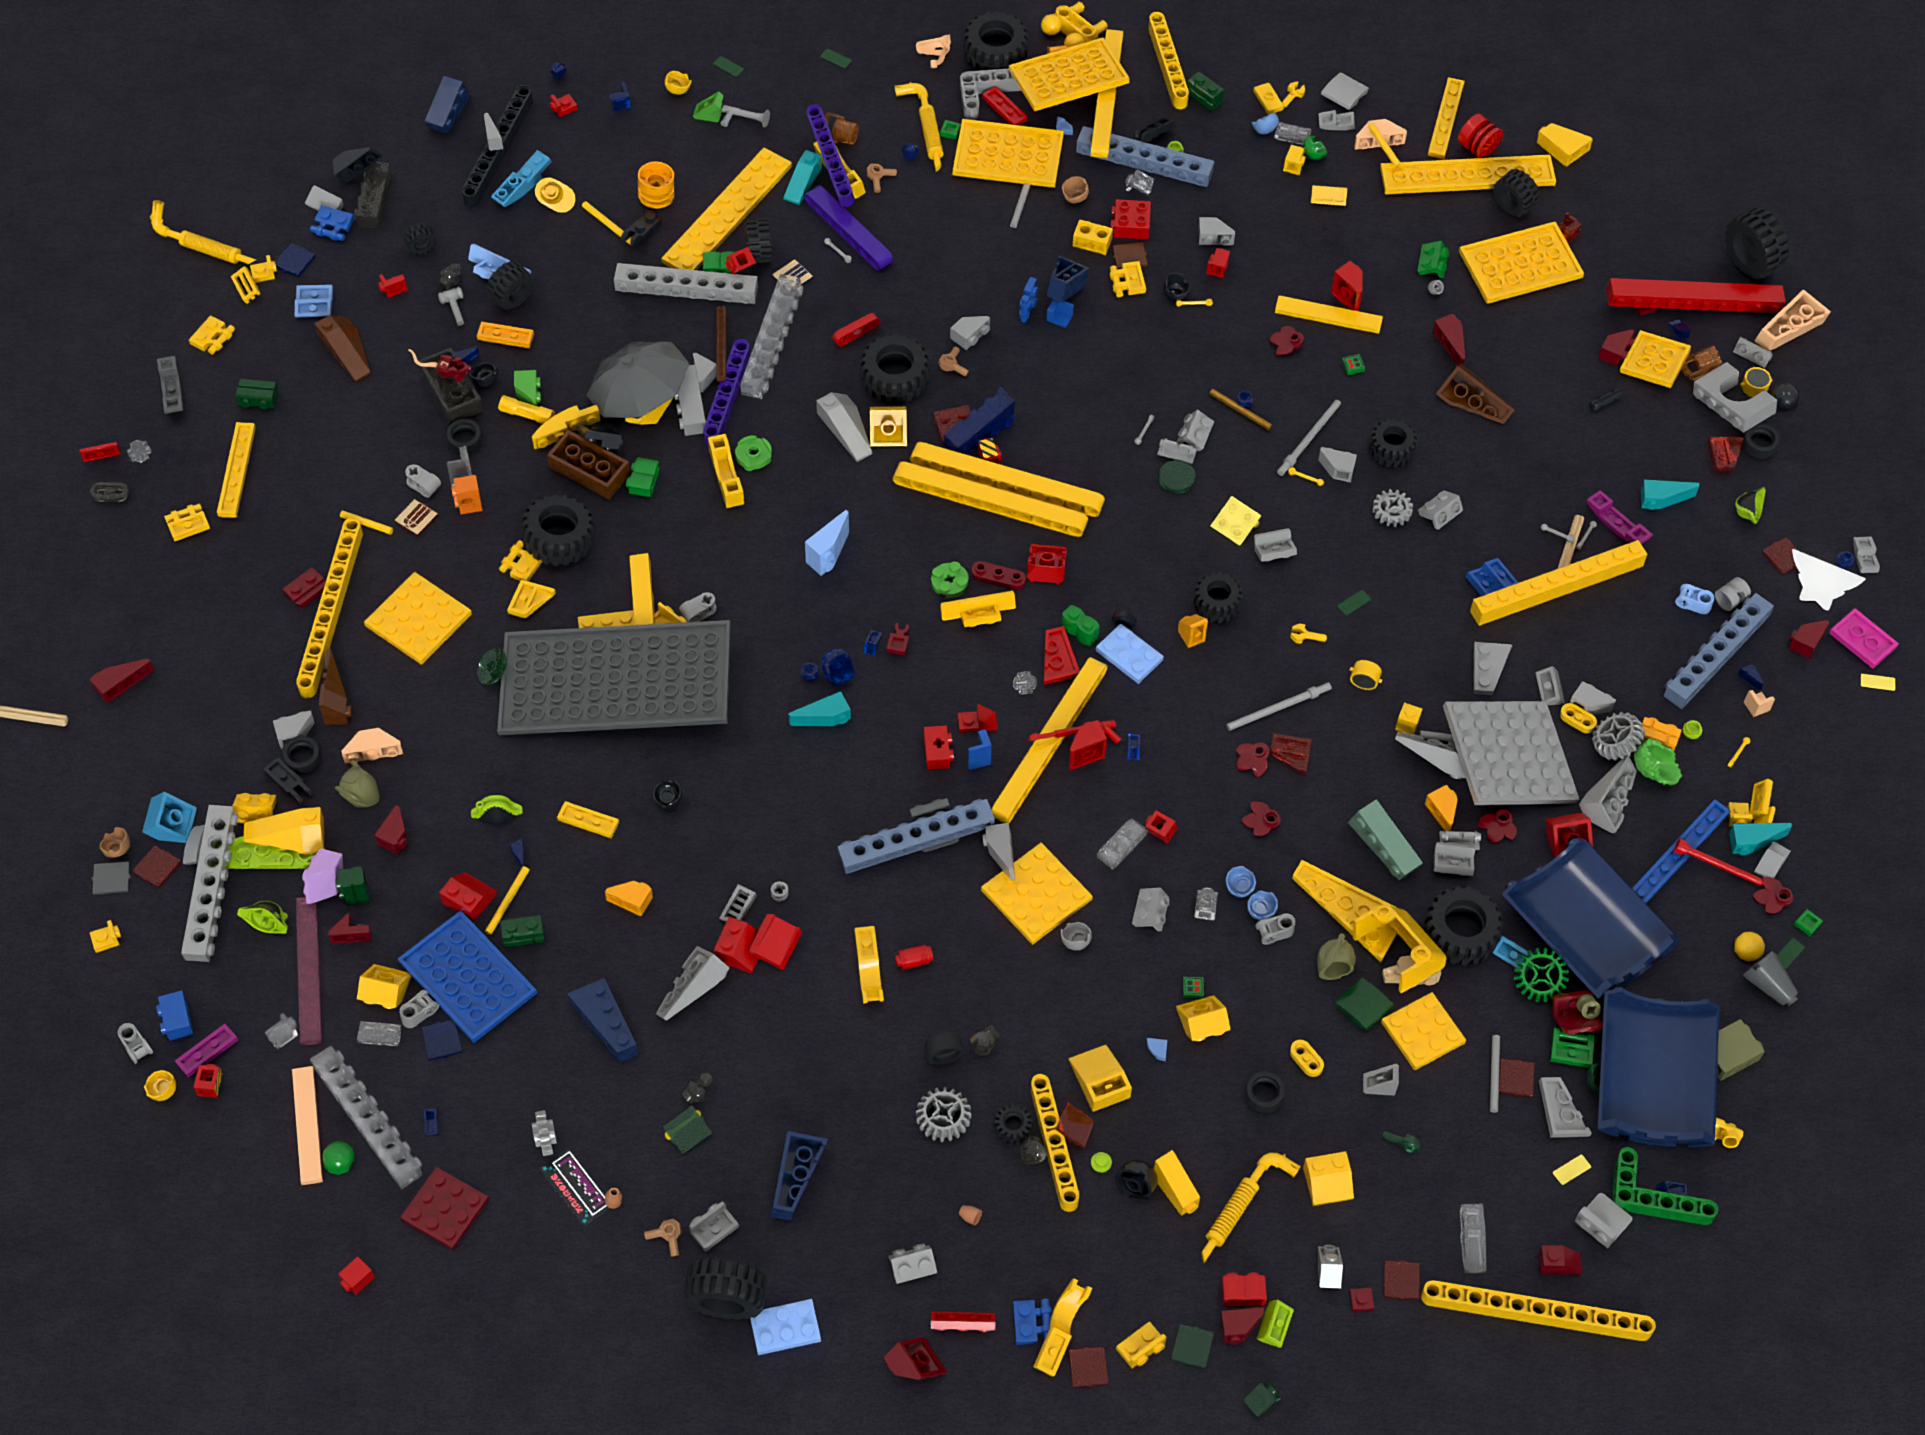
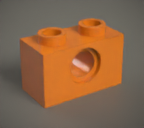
[451,475,482,514]

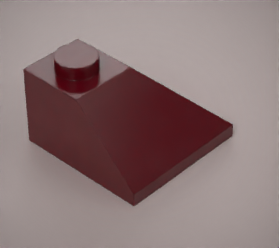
[883,1337,947,1380]

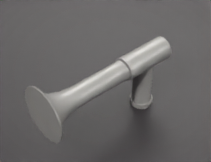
[721,105,770,127]

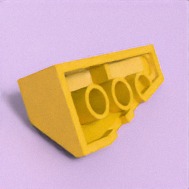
[244,807,324,855]

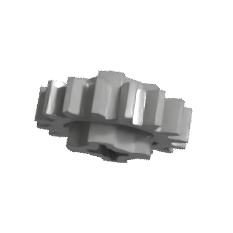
[1372,489,1413,527]
[532,1110,557,1156]

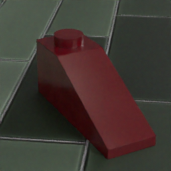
[1432,314,1465,366]
[89,658,154,703]

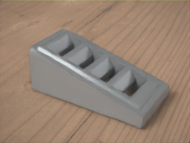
[484,113,503,151]
[719,884,757,922]

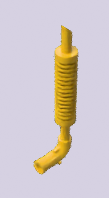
[895,82,943,172]
[150,200,256,264]
[1202,1153,1301,1263]

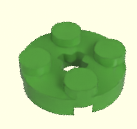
[735,436,772,471]
[931,561,969,598]

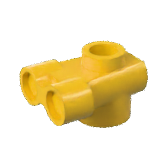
[1715,1118,1743,1148]

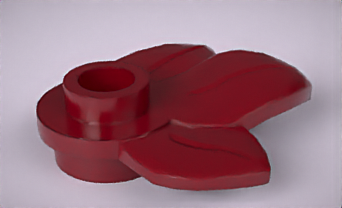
[1269,326,1304,356]
[1236,742,1270,778]
[1241,802,1281,836]
[1478,809,1517,843]
[1753,877,1793,914]

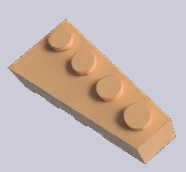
[1755,289,1831,351]

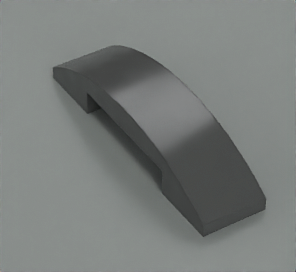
[157,356,183,414]

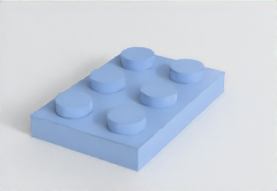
[1096,624,1164,684]
[750,1299,821,1355]

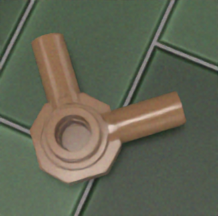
[866,164,897,193]
[938,347,969,377]
[644,1219,682,1257]

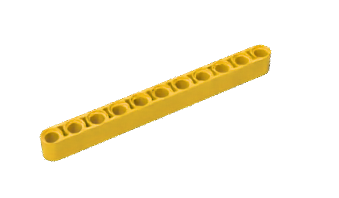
[1091,29,1123,158]
[910,442,1105,517]
[893,462,1088,537]
[296,517,363,698]
[991,657,1108,823]
[1421,1281,1656,1341]

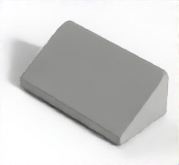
[305,185,344,211]
[1535,666,1565,706]

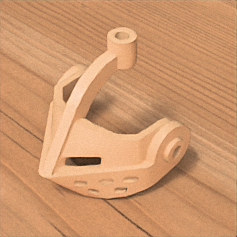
[916,34,951,68]

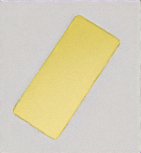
[1861,674,1895,691]
[1553,1155,1591,1185]

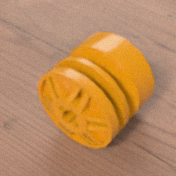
[638,162,674,209]

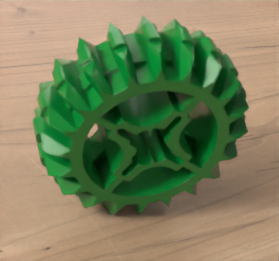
[1514,948,1569,1002]

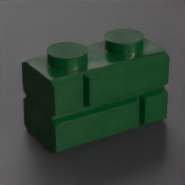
[1187,72,1224,111]
[236,379,279,409]
[335,866,370,906]
[501,915,545,948]

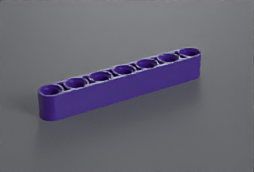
[806,104,855,207]
[804,185,893,271]
[703,339,750,447]

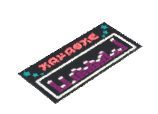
[539,1148,609,1226]

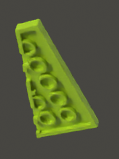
[210,836,325,869]

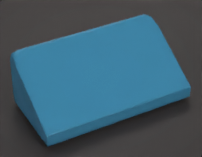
[1493,936,1536,974]

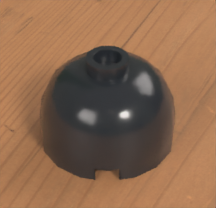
[1115,1159,1158,1202]

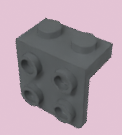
[910,798,959,852]

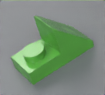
[693,91,724,122]

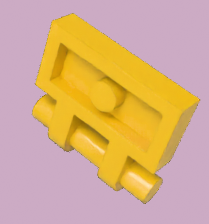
[1110,261,1146,297]
[189,315,235,355]
[164,503,210,542]
[499,540,542,581]

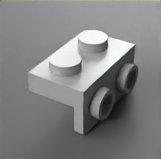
[1177,409,1214,451]
[1418,490,1463,529]
[1254,528,1297,562]
[1433,842,1475,876]
[1132,888,1170,931]
[689,1201,739,1252]
[888,1243,937,1284]

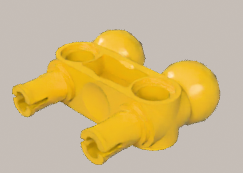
[1041,2,1108,48]

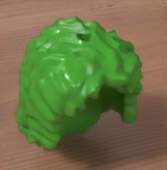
[1634,738,1682,785]

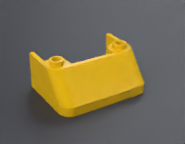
[1353,905,1446,993]

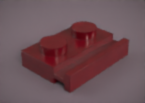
[283,567,326,609]

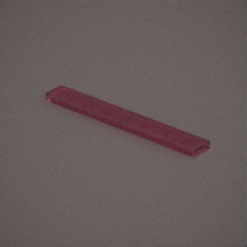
[296,897,322,1045]

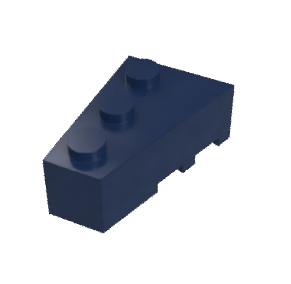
[425,76,471,134]
[1046,255,1090,302]

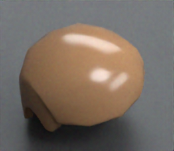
[1062,176,1089,204]
[100,827,130,858]

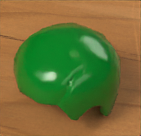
[1303,135,1327,160]
[323,1141,355,1175]

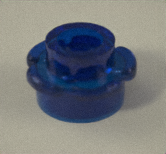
[550,62,566,78]
[902,144,919,160]
[1235,391,1253,408]
[1837,551,1855,568]
[801,663,819,681]

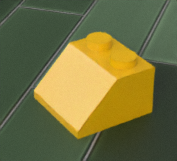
[870,407,907,446]
[357,964,411,1009]
[1176,995,1230,1041]
[1303,1151,1354,1206]

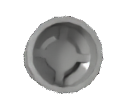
[1715,577,1751,611]

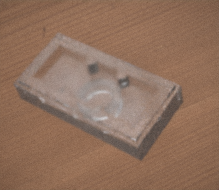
[1274,122,1312,145]
[357,1021,402,1046]

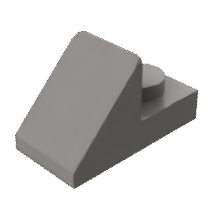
[1754,841,1791,878]

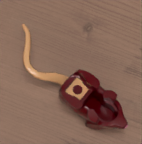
[409,349,471,382]

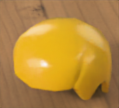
[664,71,692,95]
[1734,932,1765,962]
[144,1070,176,1101]

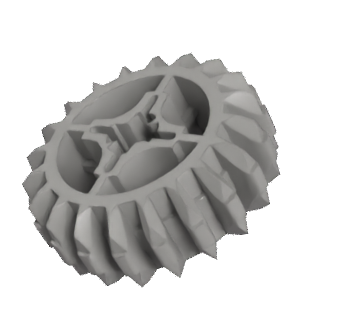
[1592,712,1645,761]
[916,1087,971,1142]

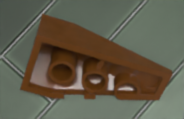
[315,315,371,382]
[1436,363,1515,424]
[319,649,352,725]

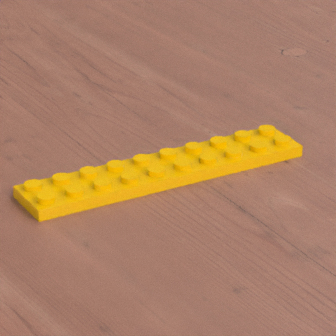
[661,148,792,270]
[1380,155,1556,194]

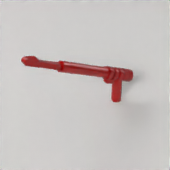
[1028,720,1122,744]

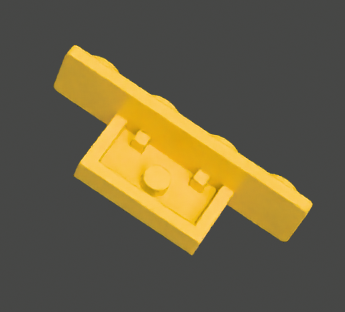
[940,591,1016,627]

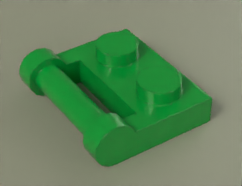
[1550,1027,1595,1068]

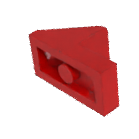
[958,704,998,733]

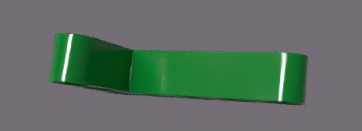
[1612,1147,1718,1225]

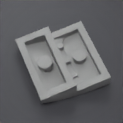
[1321,73,1369,110]

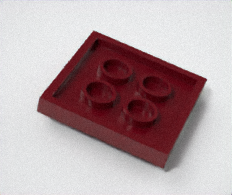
[400,1167,489,1250]

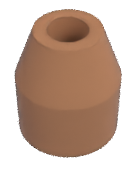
[605,1188,622,1209]
[959,1205,982,1226]

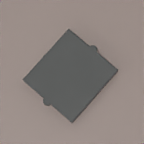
[91,861,131,895]

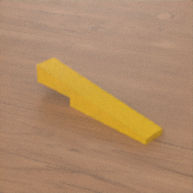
[630,553,655,625]

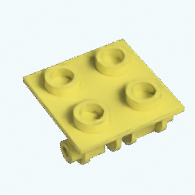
[1211,496,1261,546]

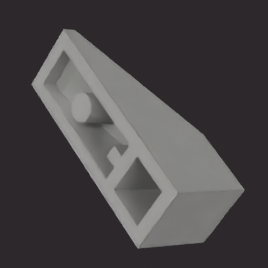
[983,823,1015,881]

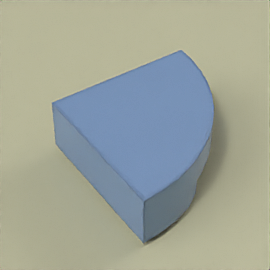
[1056,117,1073,135]
[1147,1038,1167,1061]

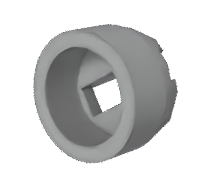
[1428,280,1444,295]

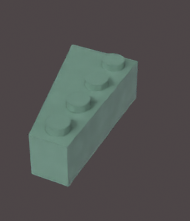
[1348,799,1423,880]

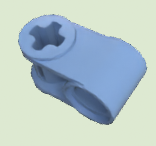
[1675,584,1714,614]

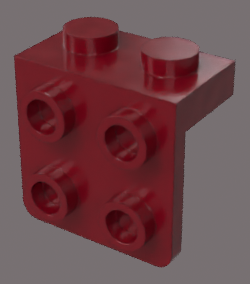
[1552,990,1603,1035]

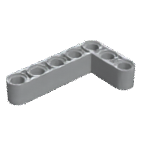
[960,69,1022,120]

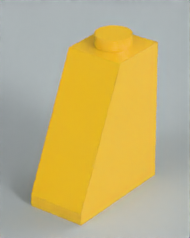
[1537,123,1593,167]
[1154,1150,1200,1216]

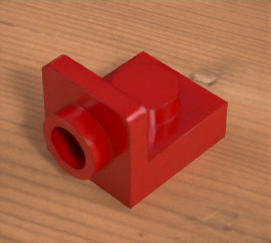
[549,94,578,117]
[378,274,407,298]

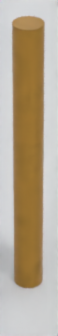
[1209,389,1272,431]

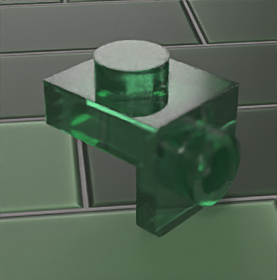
[1243,1382,1281,1417]

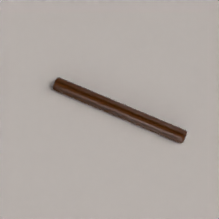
[716,306,726,382]

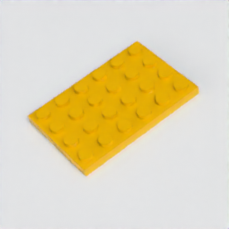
[1009,37,1129,111]
[953,119,1064,188]
[1459,222,1584,304]

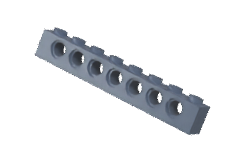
[1076,126,1214,187]
[1664,593,1774,709]
[838,799,995,874]

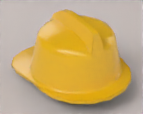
[535,178,575,212]

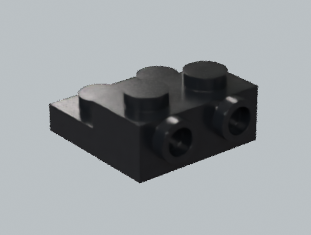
[576,423,623,451]

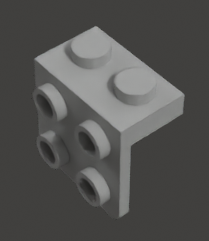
[1575,1193,1632,1248]

